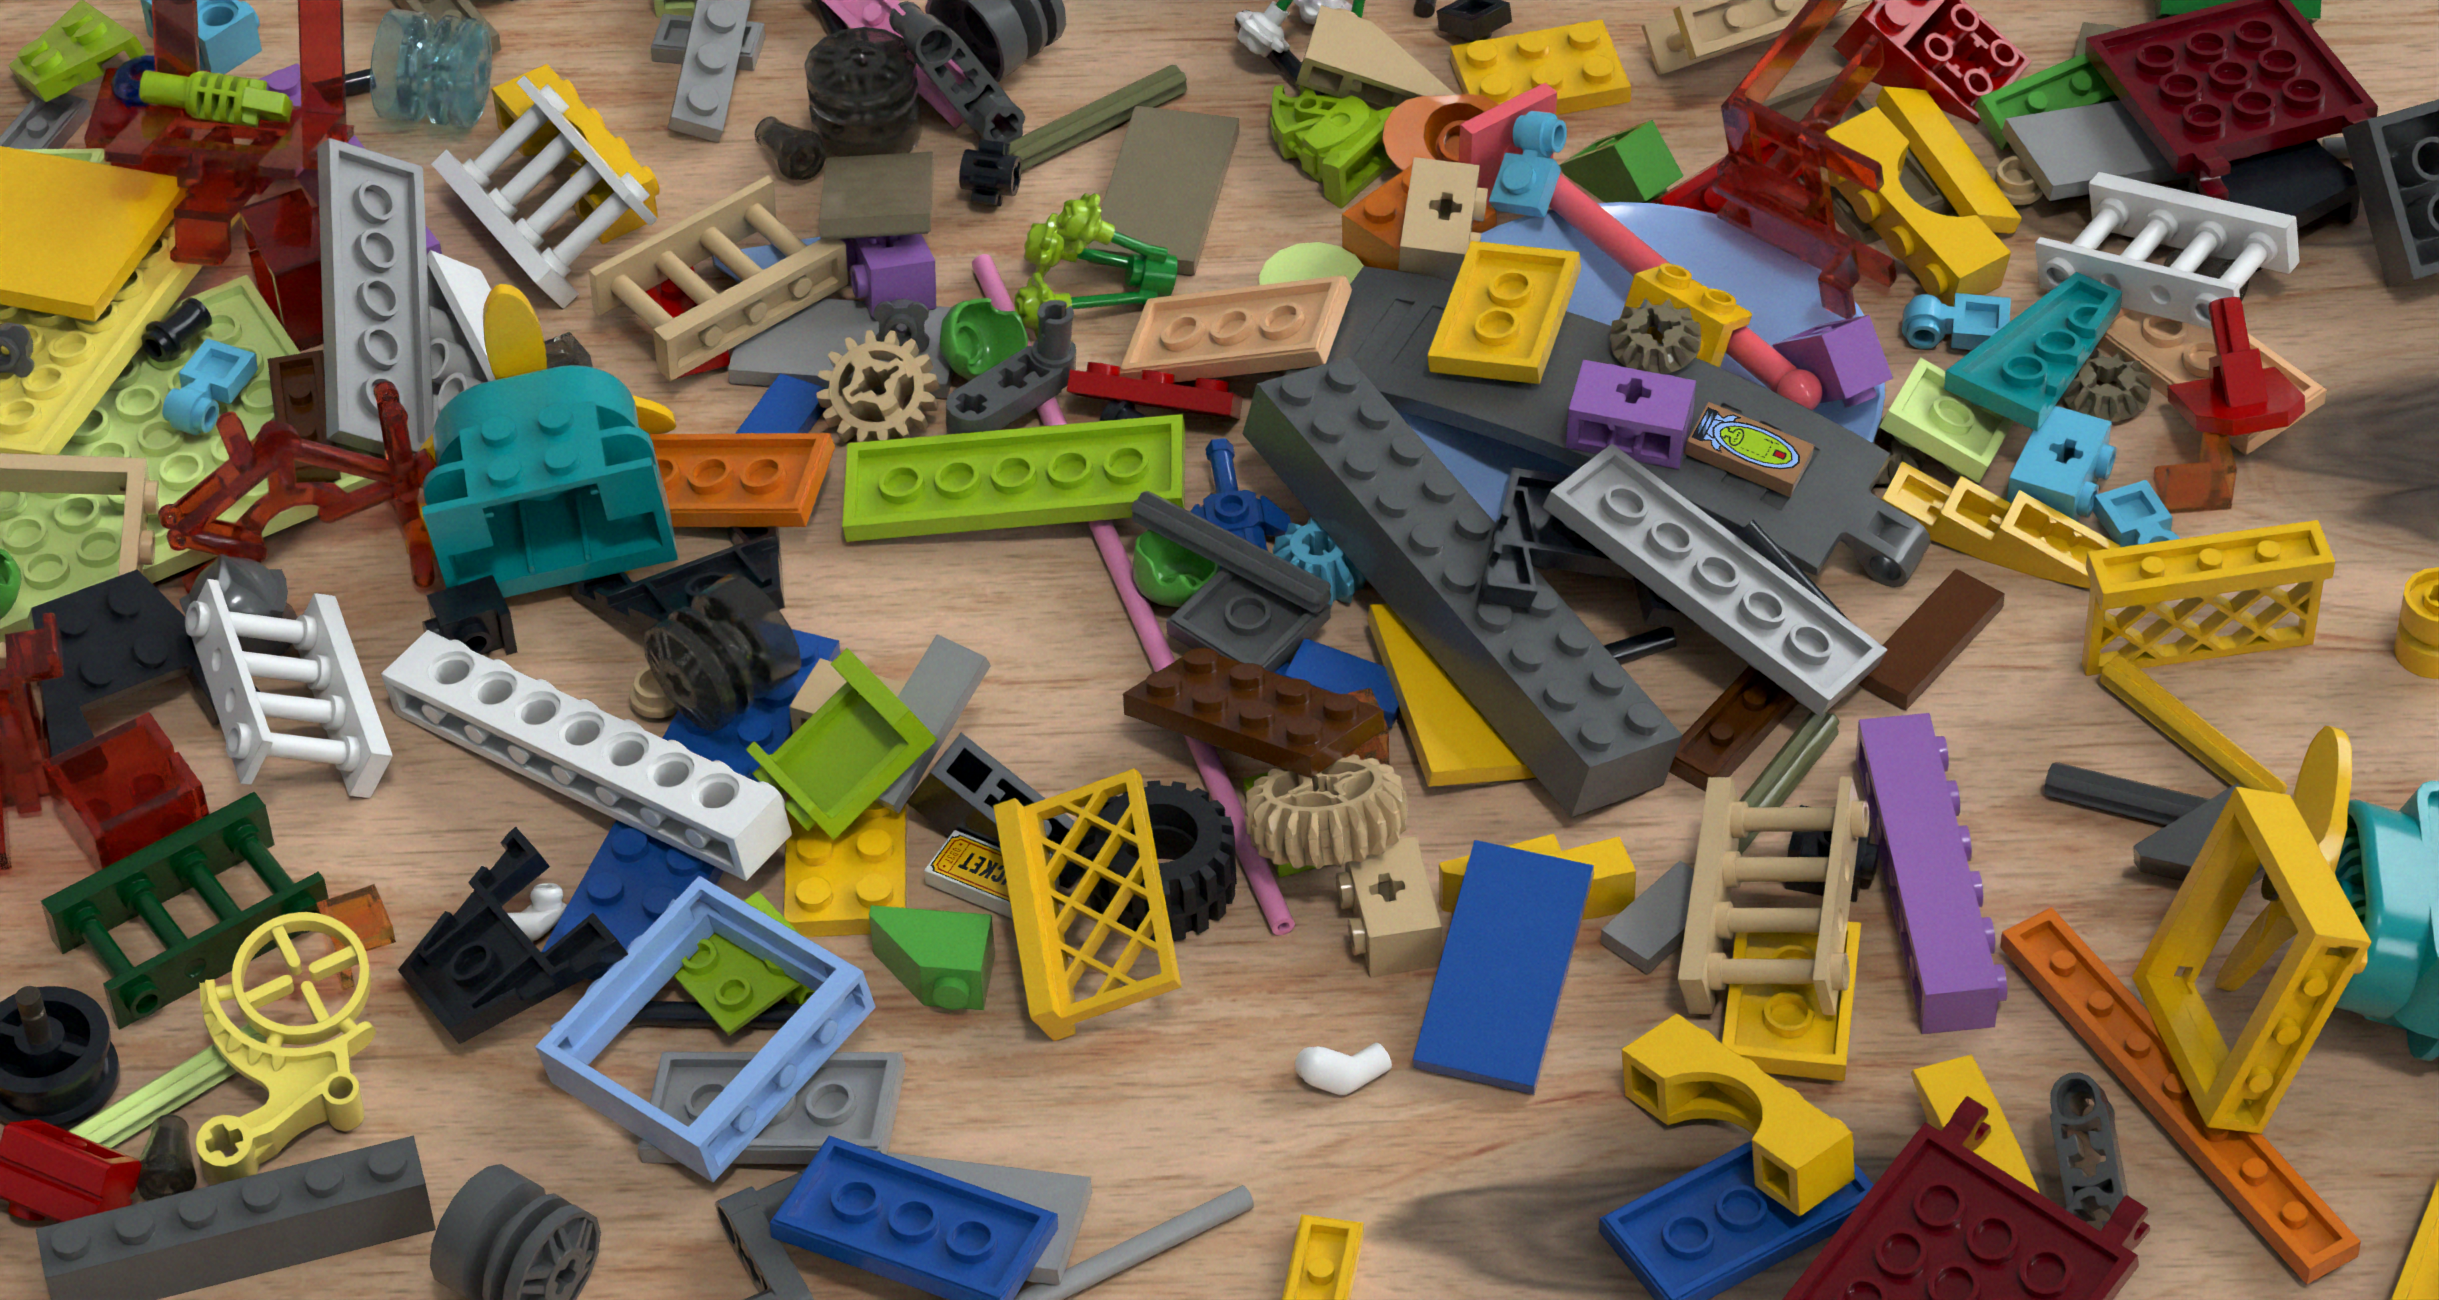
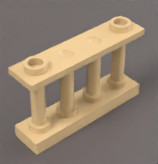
[1641,0,1874,76]
[589,175,848,381]
[1677,776,1869,1015]

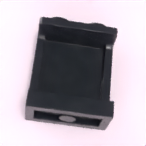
[2188,139,2361,272]

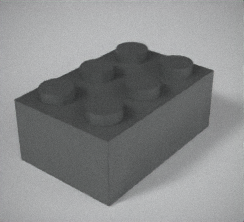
[2341,99,2439,287]

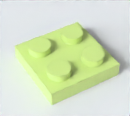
[1879,357,2014,483]

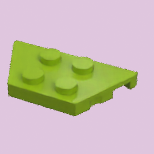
[8,0,146,102]

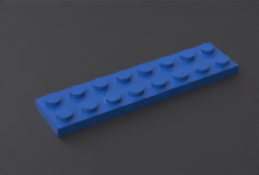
[541,621,841,997]

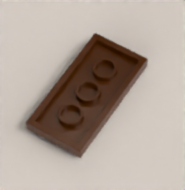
[1123,648,1384,778]

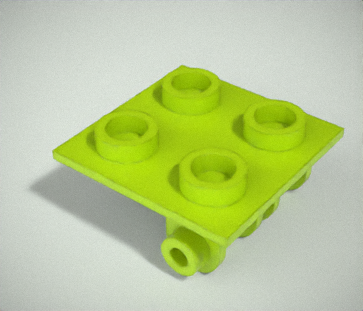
[673,891,815,1036]

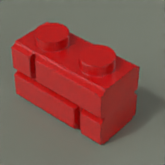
[0,1119,142,1223]

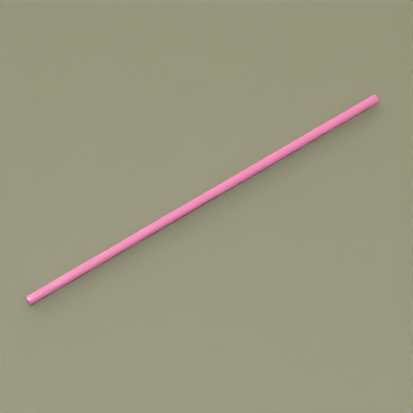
[972,254,1295,935]

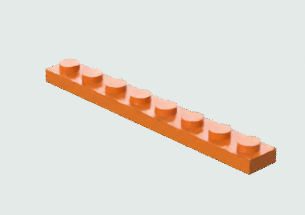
[2000,907,2361,1284]

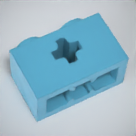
[2007,406,2117,522]

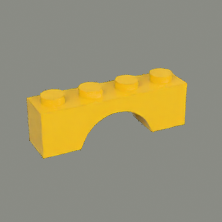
[492,64,660,245]
[1817,106,2011,307]
[1621,1013,1855,1217]

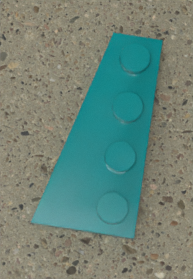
[1944,272,2122,432]

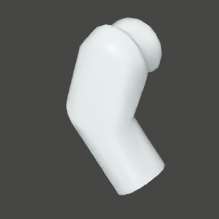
[507,883,567,942]
[1295,1043,1392,1095]

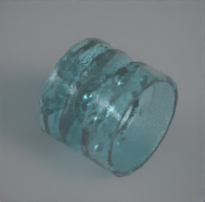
[370,8,492,129]

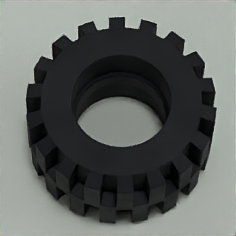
[1083,780,1237,942]

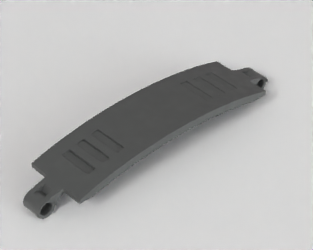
[1284,266,1931,587]

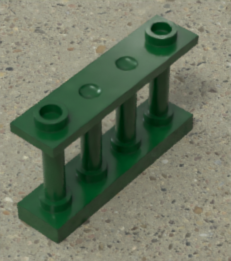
[41,792,333,1030]

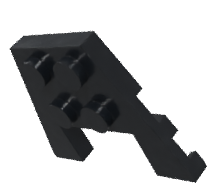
[1479,468,1697,631]
[568,526,785,647]
[28,569,261,787]
[398,827,628,1044]

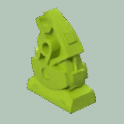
[1270,85,1395,209]

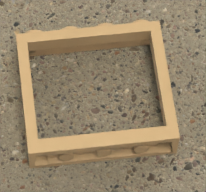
[0,453,159,685]

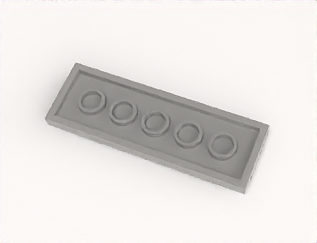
[317,138,434,463]
[1543,443,1888,717]

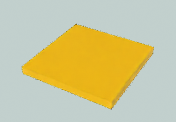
[0,146,191,322]

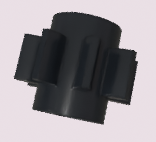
[959,139,1022,206]

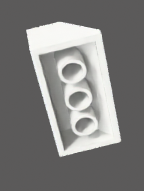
[427,250,496,425]

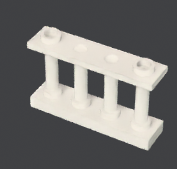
[431,75,657,309]
[2035,172,2300,329]
[185,579,393,798]

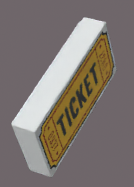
[924,830,1060,919]

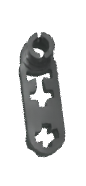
[889,1,1026,143]
[946,300,1076,435]
[2050,1072,2129,1227]
[715,1168,814,1300]

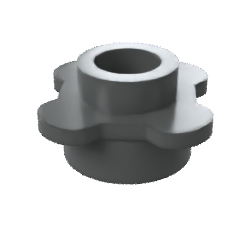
[874,298,930,353]
[0,322,34,378]

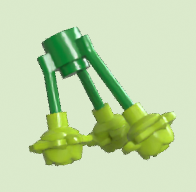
[1014,193,1178,339]

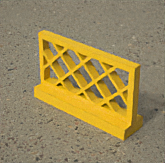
[2081,520,2335,676]
[993,768,1182,1041]

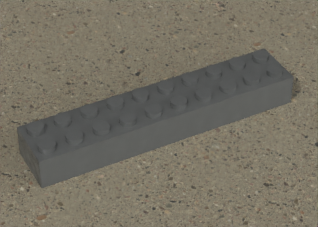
[1242,357,1683,817]

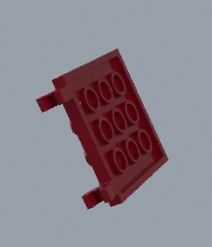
[2085,0,2378,200]
[1782,1096,2150,1300]

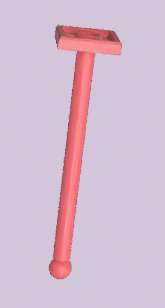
[1458,83,1822,411]

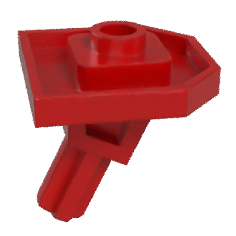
[2167,297,2305,436]

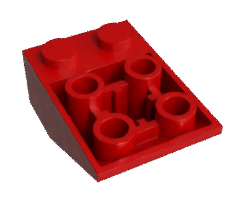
[1832,0,2032,125]

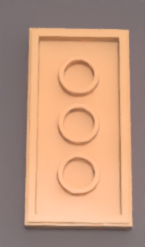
[1120,275,1352,382]
[2096,307,2327,455]

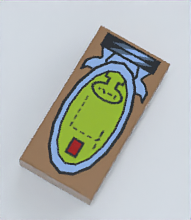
[1684,402,1815,497]

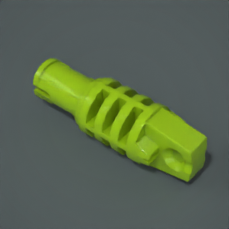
[139,70,293,128]

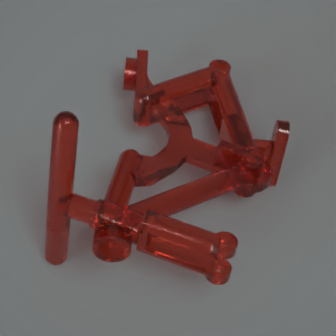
[158,381,436,594]

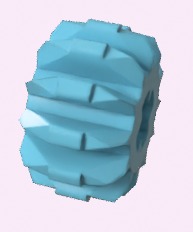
[1273,515,1366,609]

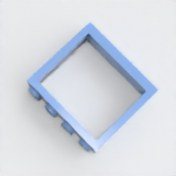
[535,876,876,1183]

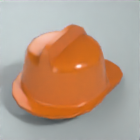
[1382,94,1499,171]

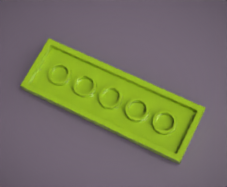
[842,414,1185,542]

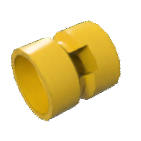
[2393,567,2439,679]

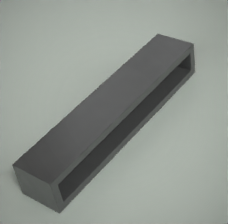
[36,1135,436,1300]

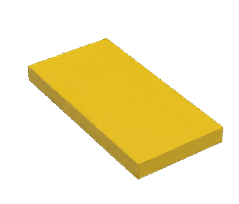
[1367,603,1537,787]

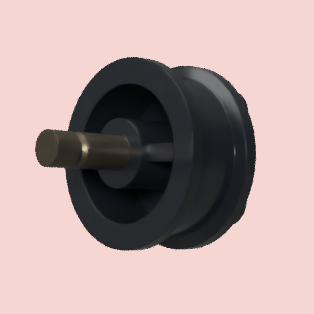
[0,986,120,1131]

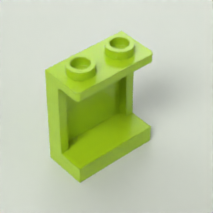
[746,648,938,840]

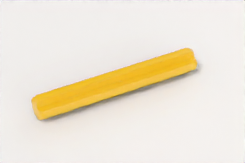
[2100,656,2288,794]

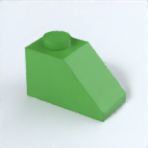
[1559,120,1684,203]
[869,905,995,1010]

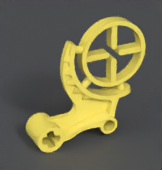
[195,912,376,1185]

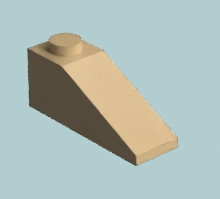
[1296,5,1456,110]

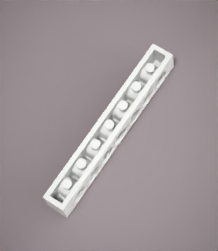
[381,630,792,881]

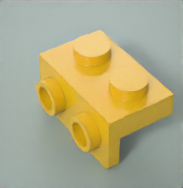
[1620,263,1752,368]

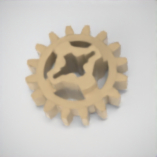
[816,330,940,443]

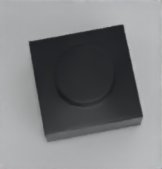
[1436,0,1512,42]

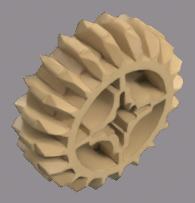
[1244,754,1408,870]

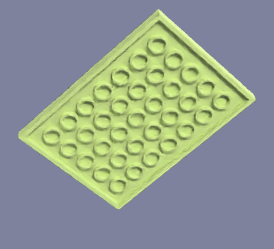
[0,275,385,642]

